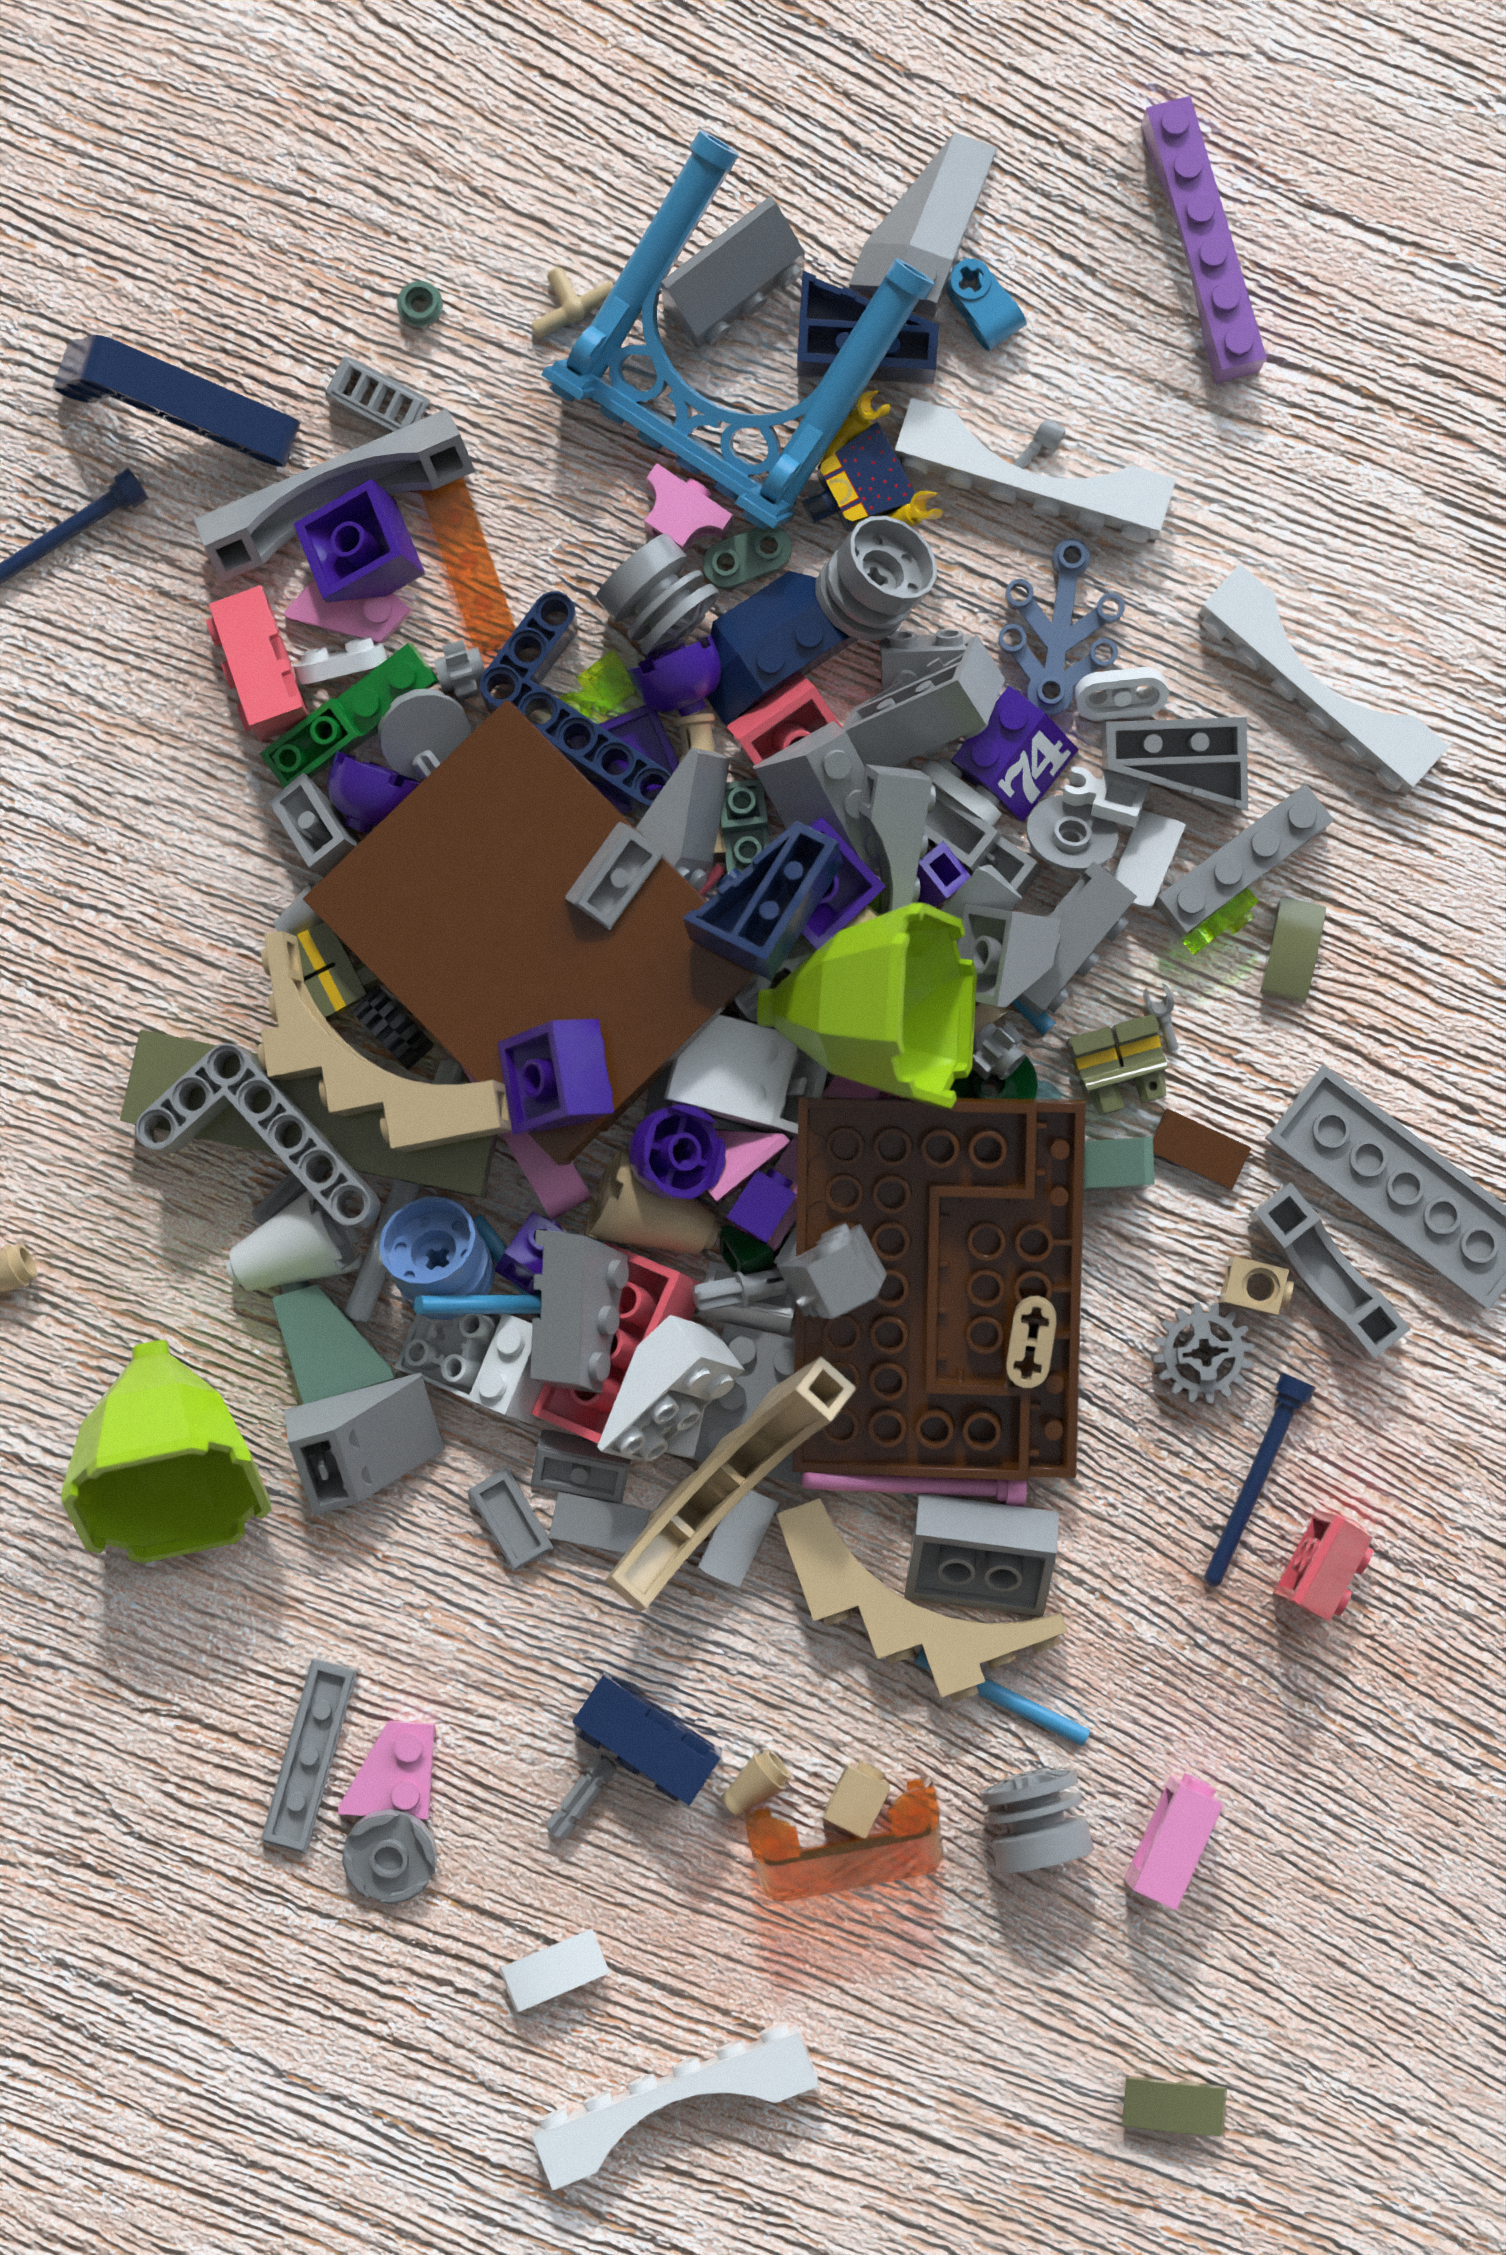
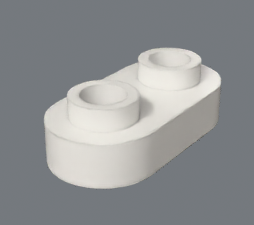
[293,637,387,685]
[1074,667,1169,721]
[920,757,1002,826]

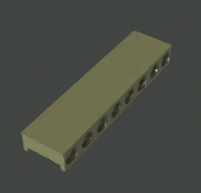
[120,1030,498,1199]

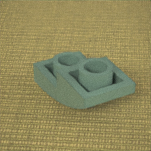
[720,778,770,873]

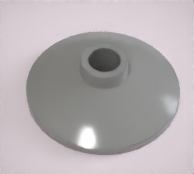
[1026,795,1119,872]

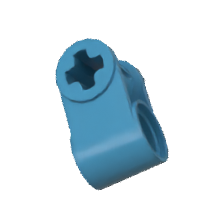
[947,259,1027,352]

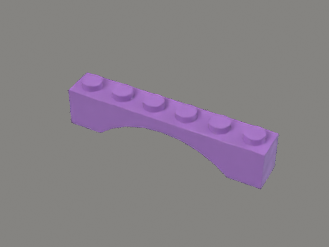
[1141,95,1267,384]

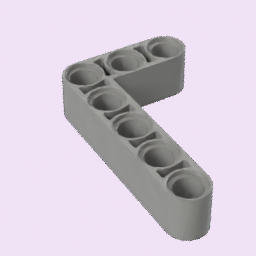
[135,1043,380,1229]

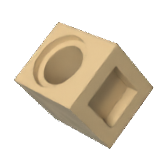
[1218,1256,1294,1316]
[822,1760,891,1839]

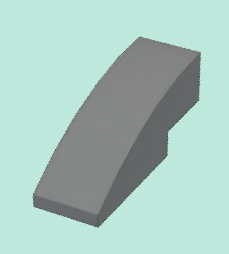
[924,784,1042,896]

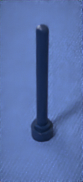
[0,467,149,585]
[1204,1372,1316,1587]

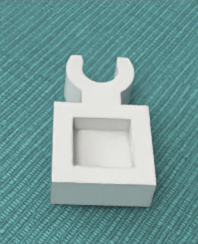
[1062,767,1150,828]

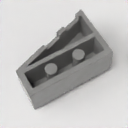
[843,635,1005,768]

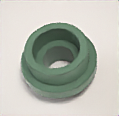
[397,281,443,328]

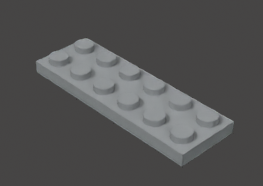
[1265,1064,1506,1310]

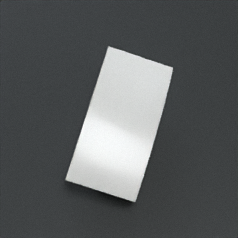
[498,1929,610,2013]

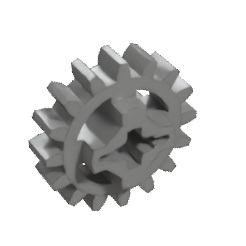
[1151,1302,1255,1403]

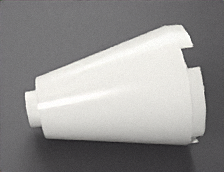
[226,1190,362,1291]

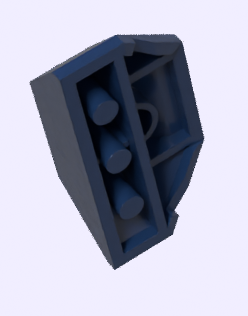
[706,571,859,727]

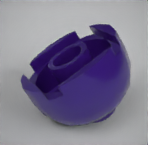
[626,634,721,717]
[327,751,420,834]
[629,1105,726,1200]

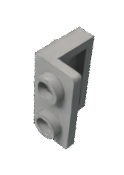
[879,629,972,691]

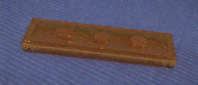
[420,477,516,654]

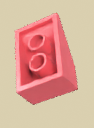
[726,673,843,766]
[1273,1510,1373,1622]

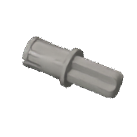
[693,1267,787,1312]

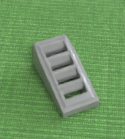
[325,355,430,433]

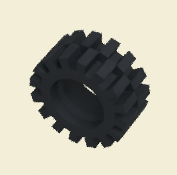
[350,985,435,1071]

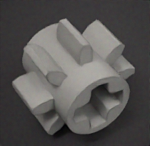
[434,640,485,701]
[972,1022,1026,1080]

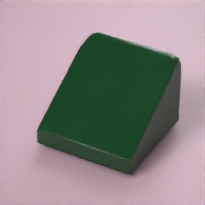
[719,1224,774,1275]

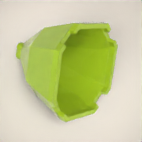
[757,903,977,1108]
[61,1340,272,1563]

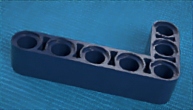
[52,335,301,468]
[480,591,671,816]

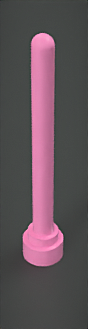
[801,1472,1027,1507]

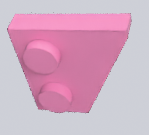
[338,1721,435,1820]

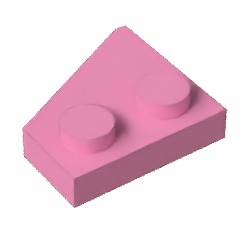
[283,578,412,644]

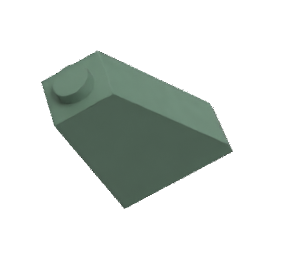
[1084,1137,1155,1192]
[271,1280,398,1404]

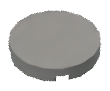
[378,689,471,780]
[342,1809,438,1904]

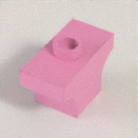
[644,463,733,553]

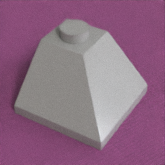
[958,904,1061,1007]

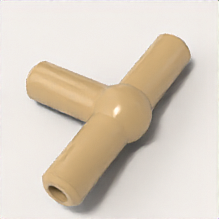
[531,267,613,339]

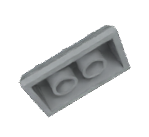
[661,196,805,349]
[753,721,879,872]
[904,1493,1059,1616]

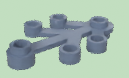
[998,538,1125,716]

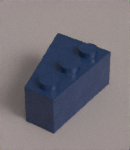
[796,271,939,384]
[683,821,843,982]
[572,1672,722,1806]

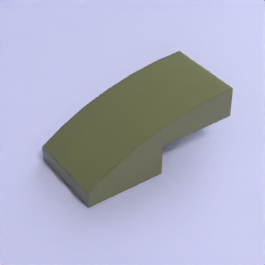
[1260,897,1327,1004]
[1122,2076,1227,2136]

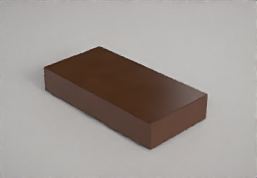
[1153,1108,1252,1190]

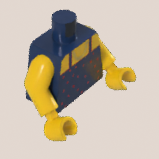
[802,390,943,532]

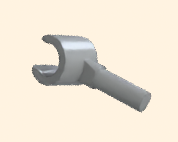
[1012,420,1065,469]
[1143,983,1179,1052]

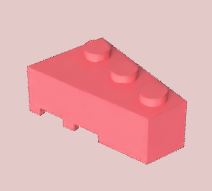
[206,585,310,741]

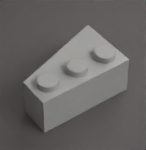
[1101,717,1249,811]
[1016,861,1138,1017]
[777,1223,887,1319]
[530,1230,629,1394]

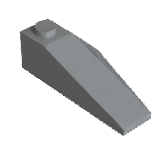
[849,132,998,318]

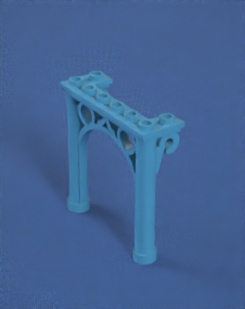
[541,130,935,530]

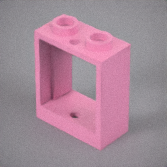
[1124,1773,1223,1910]

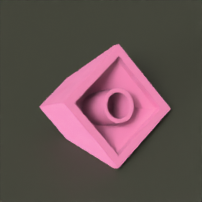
[705,1130,790,1206]

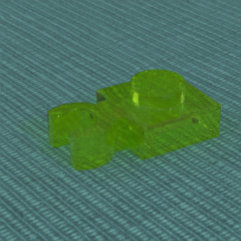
[559,650,637,719]
[1182,887,1259,955]

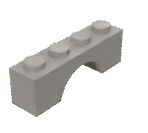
[1154,784,1334,939]
[1248,1183,1411,1359]

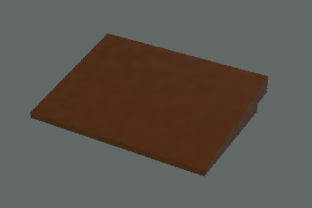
[303,699,758,1165]
[793,1097,1086,1481]

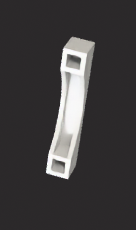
[894,398,1176,543]
[1198,563,1450,795]
[532,2022,819,2190]

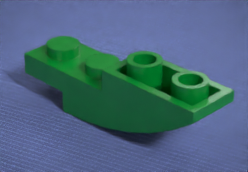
[260,643,439,788]

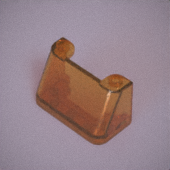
[745,1775,944,1901]

